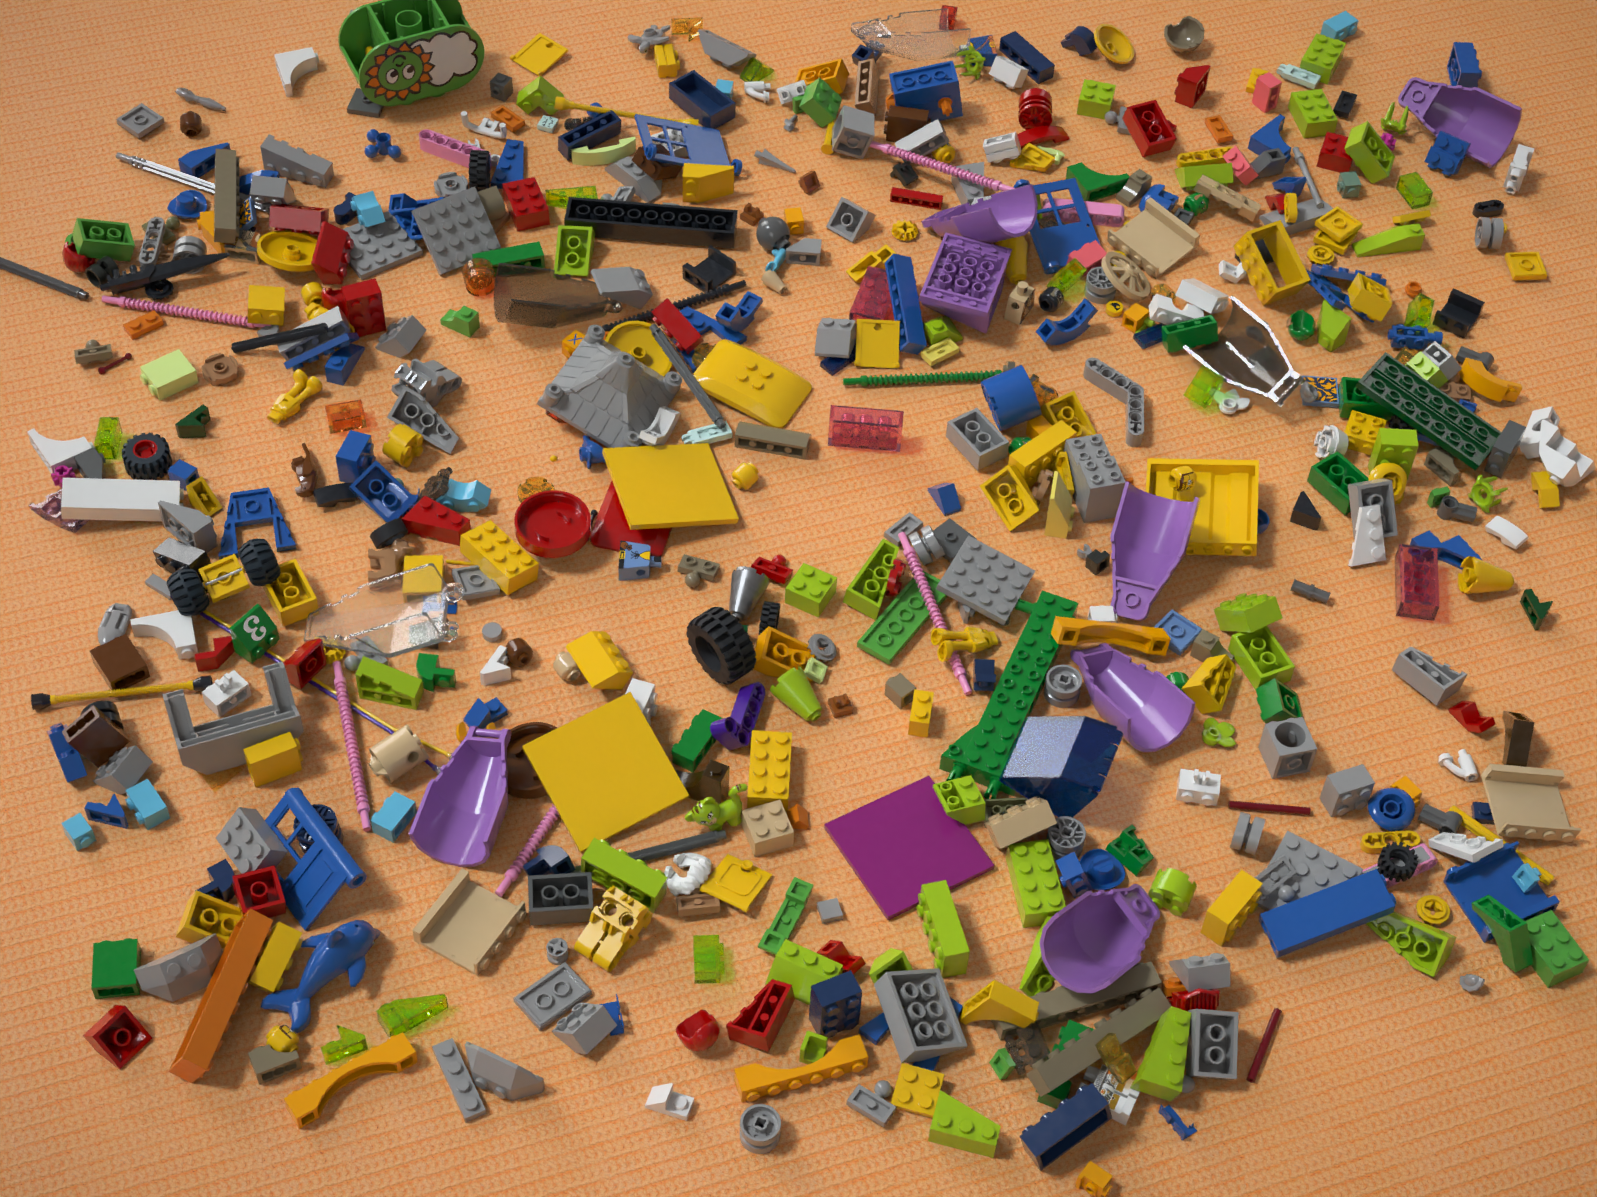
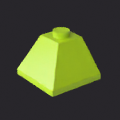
[1316,299,1352,352]
[923,315,963,347]
[869,948,913,984]

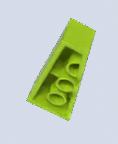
[843,539,899,621]
[1130,1006,1191,1101]

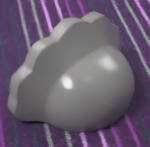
[1300,381,1318,403]
[1460,974,1485,992]

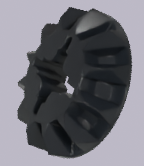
[145,279,174,301]

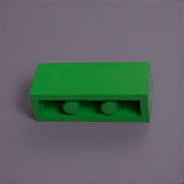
[1161,315,1219,353]
[671,709,723,773]

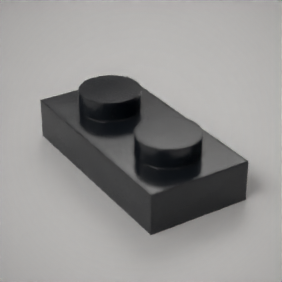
[1333,90,1357,119]

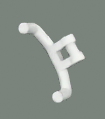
[461,111,507,139]

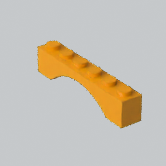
[1051,616,1171,656]
[284,1032,418,1129]
[734,1034,868,1102]

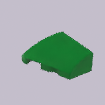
[1105,825,1154,876]

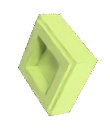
[804,657,828,684]

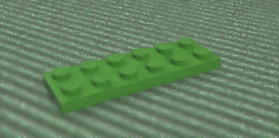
[857,571,947,665]

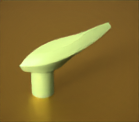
[1037,145,1065,165]

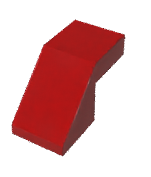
[1265,193,1286,214]
[195,636,235,672]
[1448,701,1496,733]
[816,940,866,975]

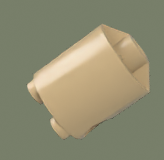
[368,725,429,783]

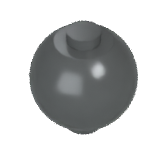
[756,216,791,251]

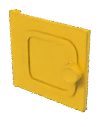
[510,33,568,76]
[854,319,900,368]
[700,854,772,913]

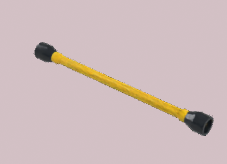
[31,675,213,710]

